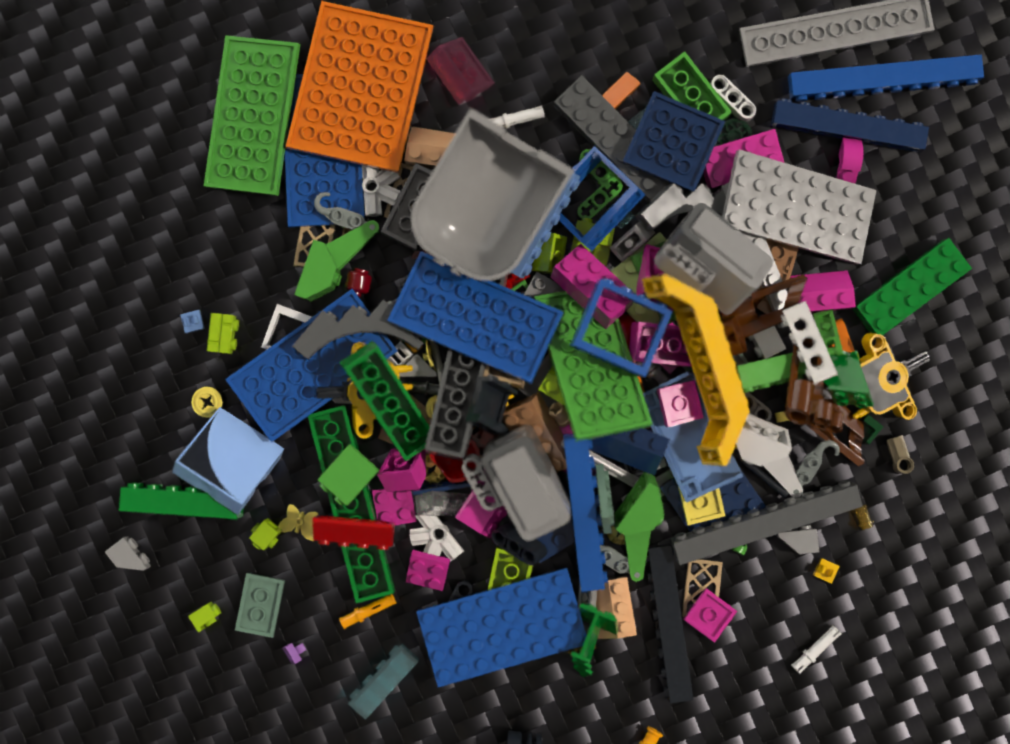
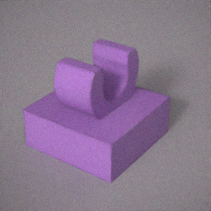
[283,643,306,664]

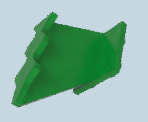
[810,351,874,408]
[571,603,618,678]

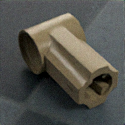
[886,435,914,474]

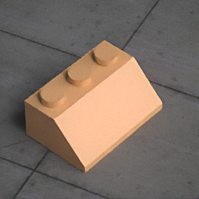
[404,127,456,169]
[596,575,637,639]

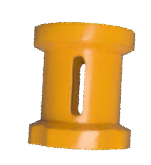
[639,726,663,744]

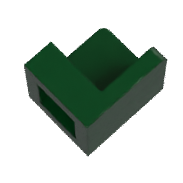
[860,415,883,445]

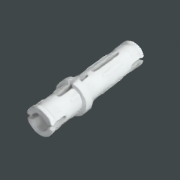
[490,106,544,129]
[791,625,841,674]

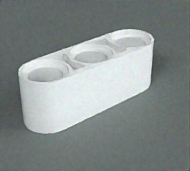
[710,75,756,122]

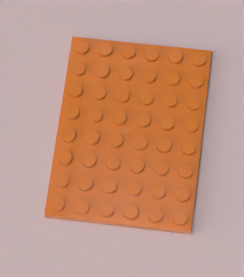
[286,1,433,173]

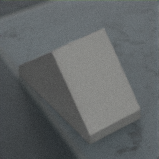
[399,354,437,377]

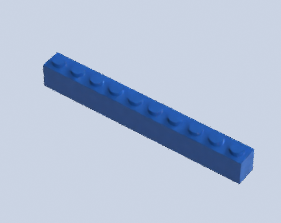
[788,55,984,102]

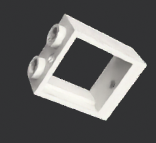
[261,304,312,350]

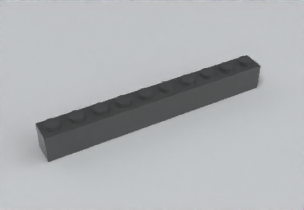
[670,480,863,565]

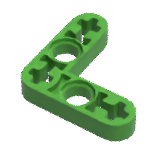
[577,149,623,219]

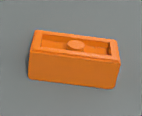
[602,72,641,109]

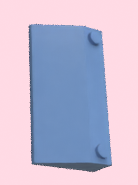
[643,371,743,503]

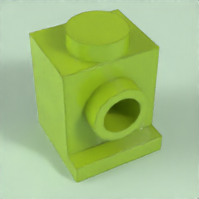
[188,601,221,633]

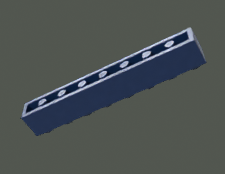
[771,99,929,153]

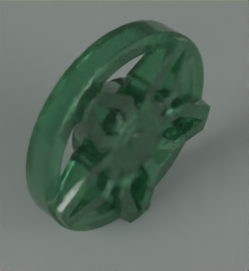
[717,119,753,145]

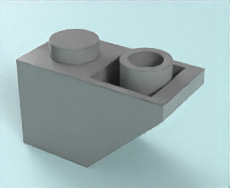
[776,525,819,554]
[105,536,151,571]

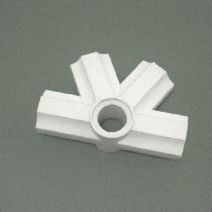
[362,165,401,217]
[410,505,464,561]

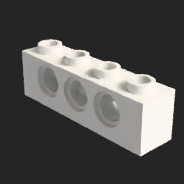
[781,301,837,384]

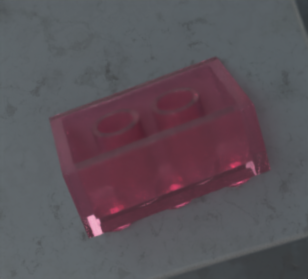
[427,37,494,105]

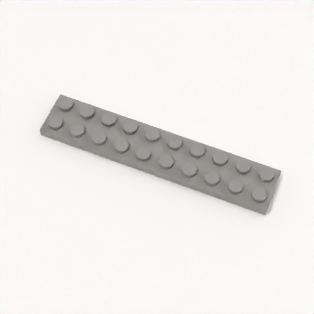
[739,0,934,67]

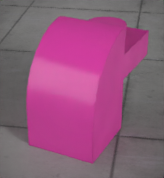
[836,138,863,184]

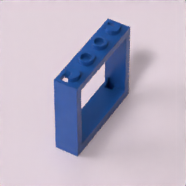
[559,146,646,251]
[570,278,672,377]

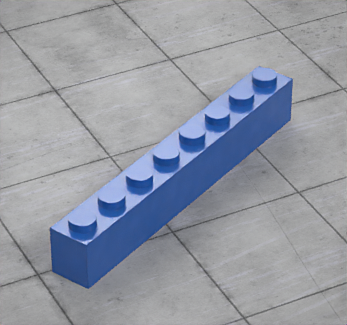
[563,434,608,592]

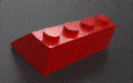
[312,515,395,550]

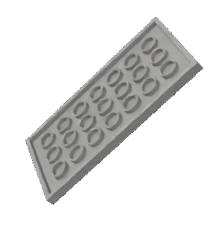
[722,149,876,265]

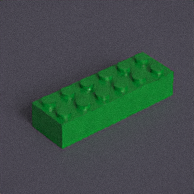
[851,238,972,339]
[340,340,430,461]
[119,483,244,519]

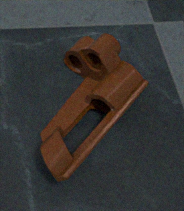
[721,274,808,356]
[785,328,844,433]
[803,374,864,466]

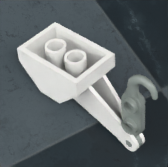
[736,414,840,498]

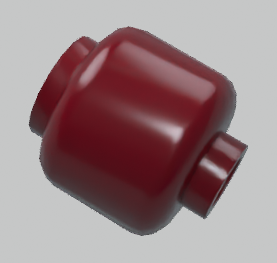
[345,268,372,297]

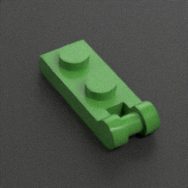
[813,310,843,356]

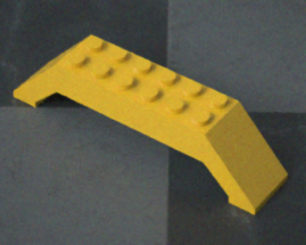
[641,275,749,466]

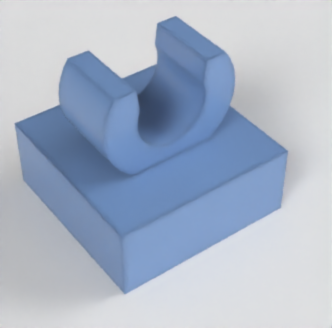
[180,310,205,333]

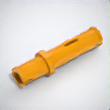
[339,594,396,629]

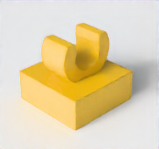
[813,558,839,584]

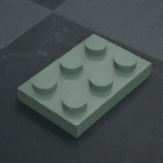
[596,464,615,534]
[235,573,285,638]

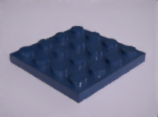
[622,91,725,192]
[659,469,766,532]

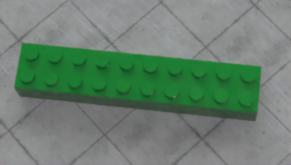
[308,405,395,603]

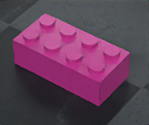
[703,129,784,188]
[550,244,634,329]
[629,322,692,367]

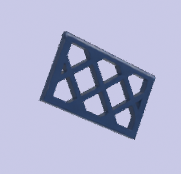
[412,479,471,495]

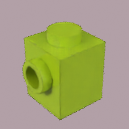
[249,518,282,551]

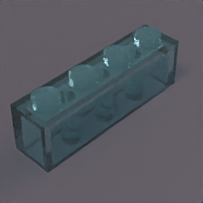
[349,644,419,720]

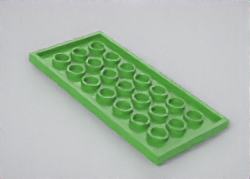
[204,35,300,196]
[533,291,652,442]

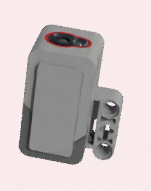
[654,202,773,315]
[462,424,571,540]

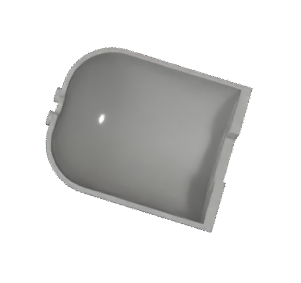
[411,108,575,280]

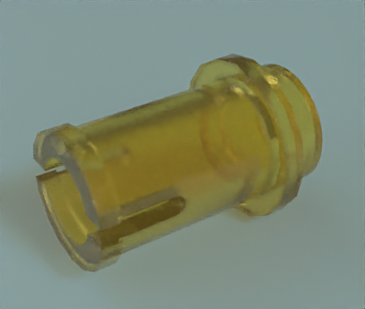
[854,504,874,530]

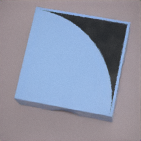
[172,407,284,515]

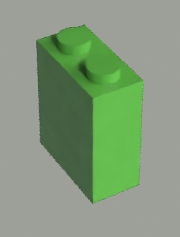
[318,444,380,506]

